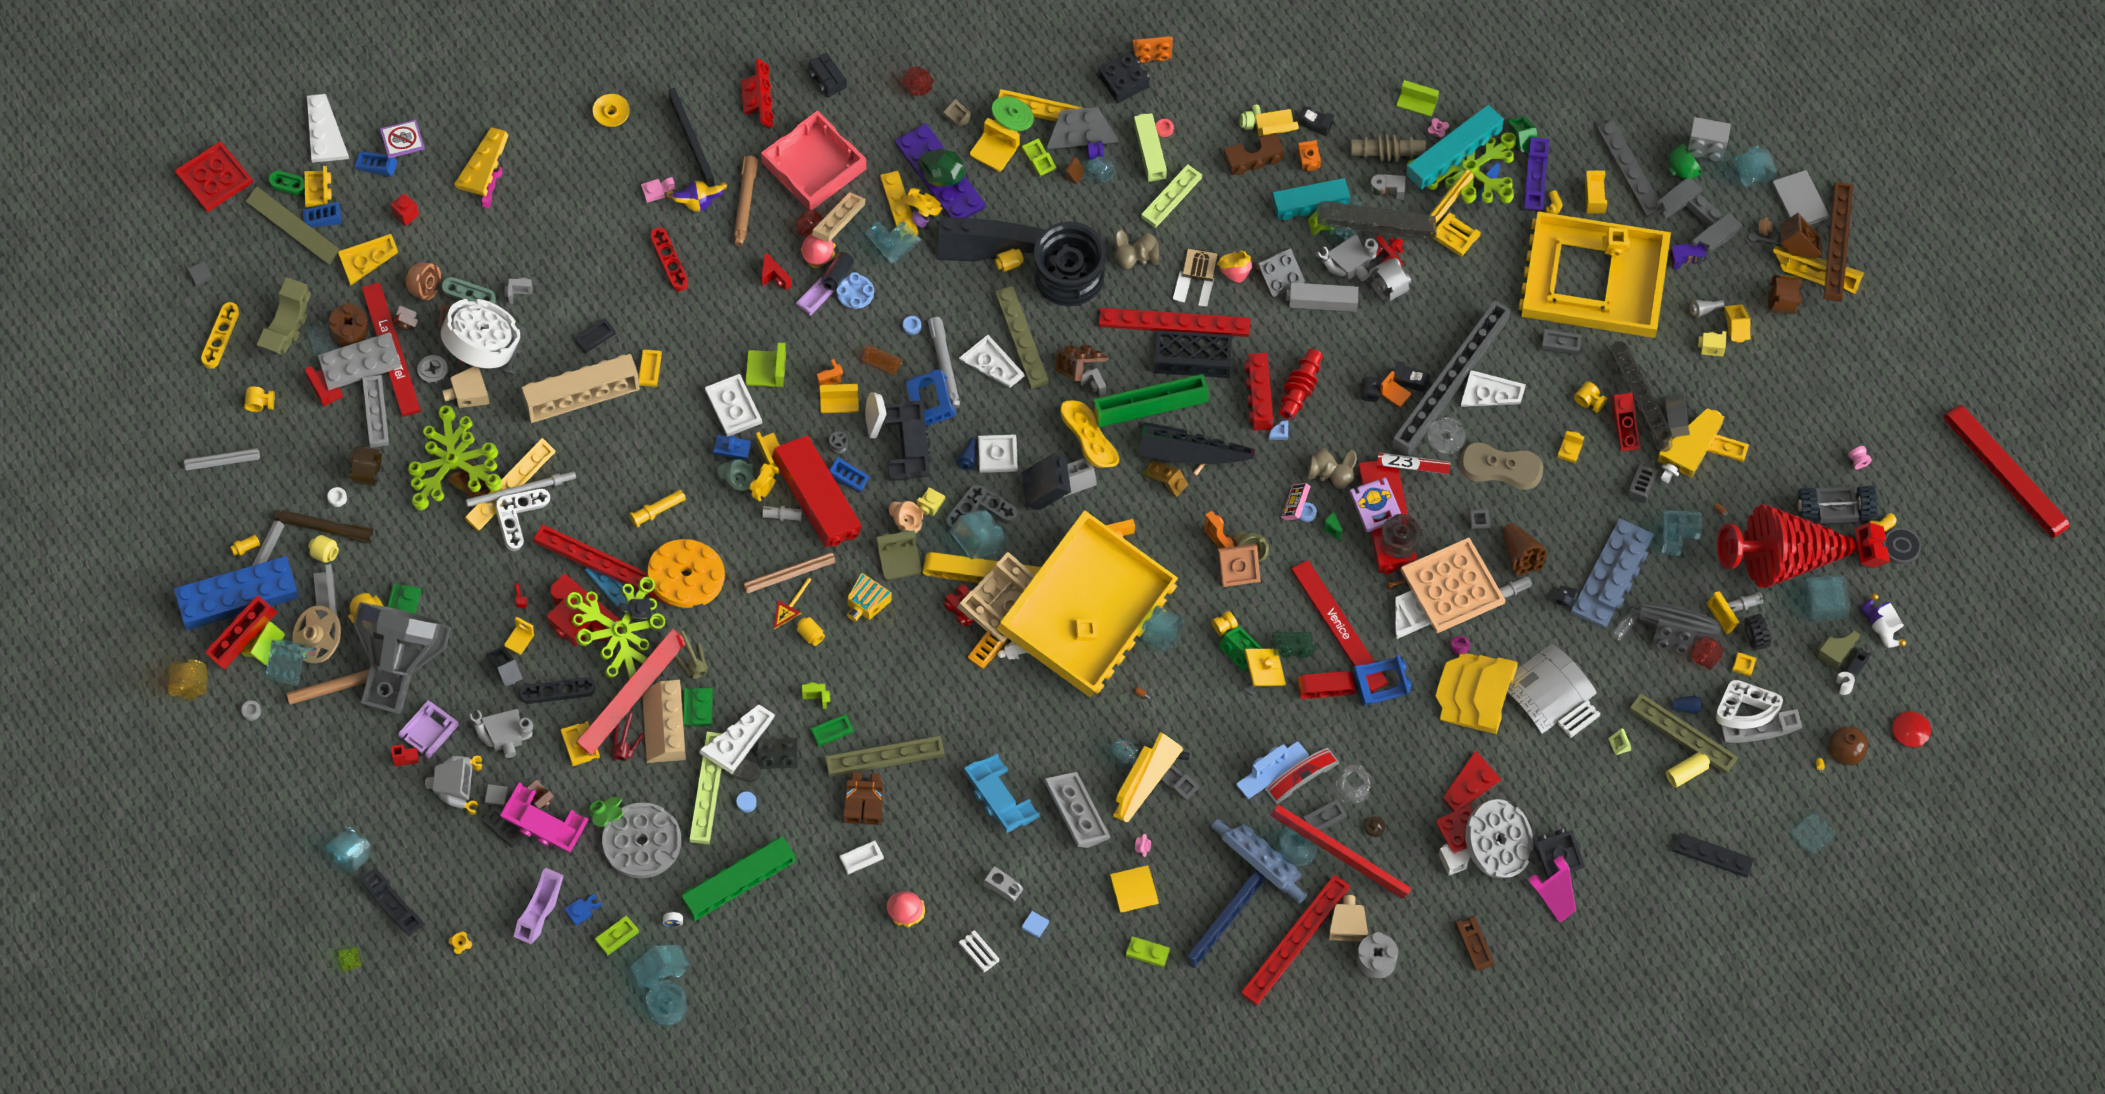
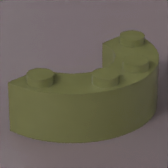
[257,277,311,354]

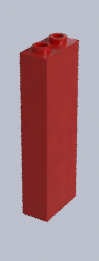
[772,435,862,548]
[1358,461,1417,574]

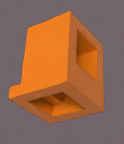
[1298,140,1321,171]

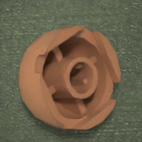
[405,262,441,300]

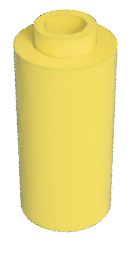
[1666,752,1710,788]

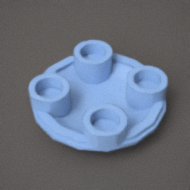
[837,272,874,309]

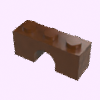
[1224,133,1284,175]

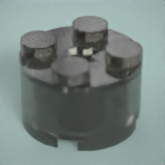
[1381,514,1421,558]

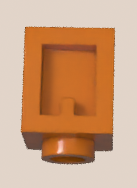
[817,359,843,388]

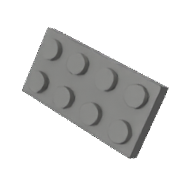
[318,332,401,390]

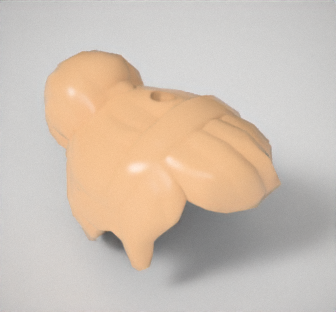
[889,501,924,533]

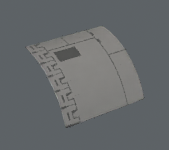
[1507,644,1597,734]

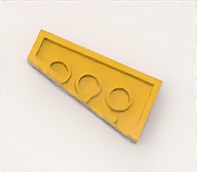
[454,127,508,196]

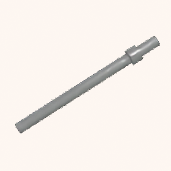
[465,471,576,507]

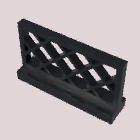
[1154,330,1232,378]

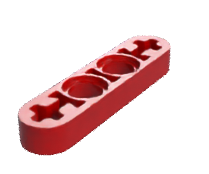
[651,228,688,292]

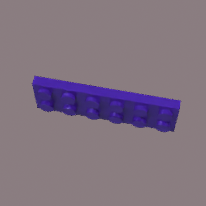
[895,123,986,218]

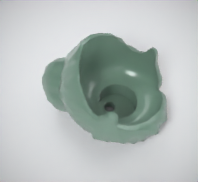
[717,460,754,491]

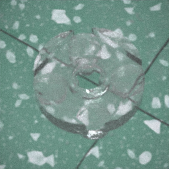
[1427,417,1466,455]

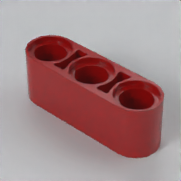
[1298,671,1356,699]

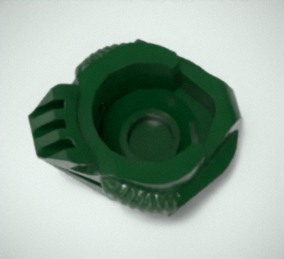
[917,148,965,187]

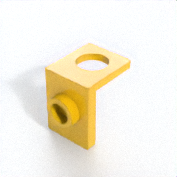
[504,617,534,655]

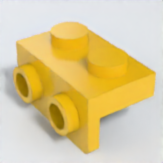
[305,166,332,207]

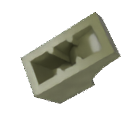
[1817,631,1860,670]

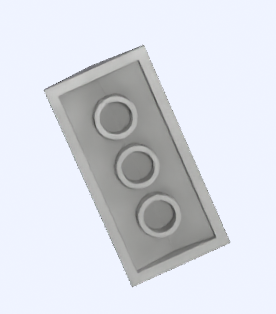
[1044,772,1110,848]

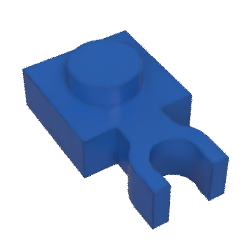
[564,893,602,926]

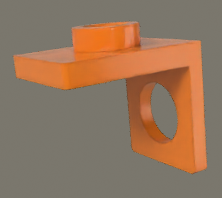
[1380,371,1411,408]

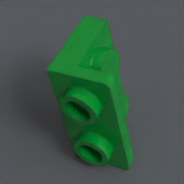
[1219,626,1263,672]

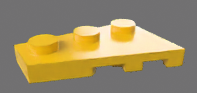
[338,234,398,286]

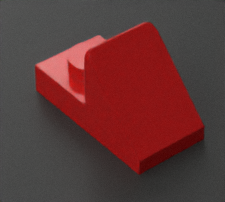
[762,253,792,290]

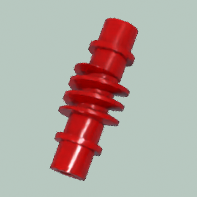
[1279,349,1323,420]

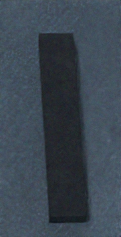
[668,88,715,187]

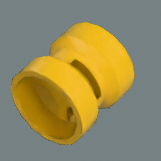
[1211,610,1238,637]

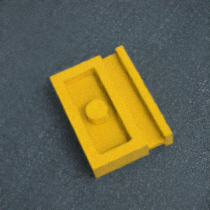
[561,721,600,766]

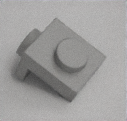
[505,278,533,304]

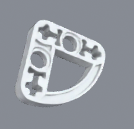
[1716,680,1783,729]

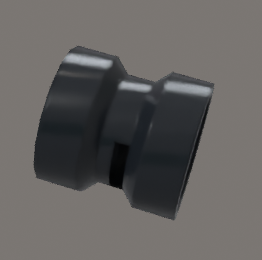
[1361,377,1381,402]

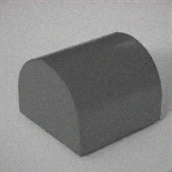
[1469,509,1490,530]

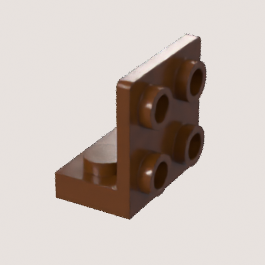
[1055,345,1108,381]

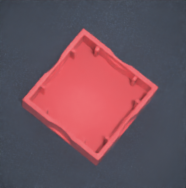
[761,110,866,212]

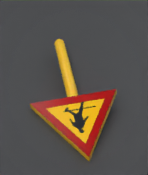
[774,578,811,629]

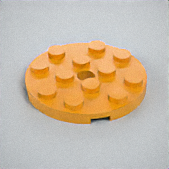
[647,539,725,608]

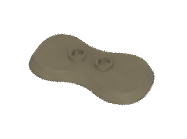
[1459,442,1543,490]

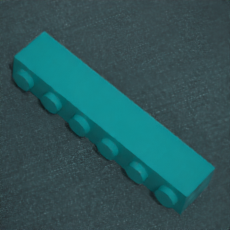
[1406,105,1504,190]

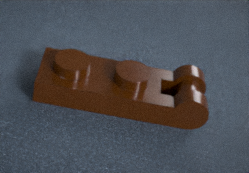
[1455,916,1494,972]

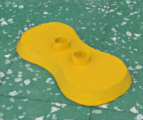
[1060,400,1119,468]

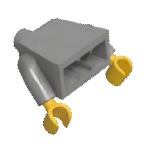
[425,756,482,815]

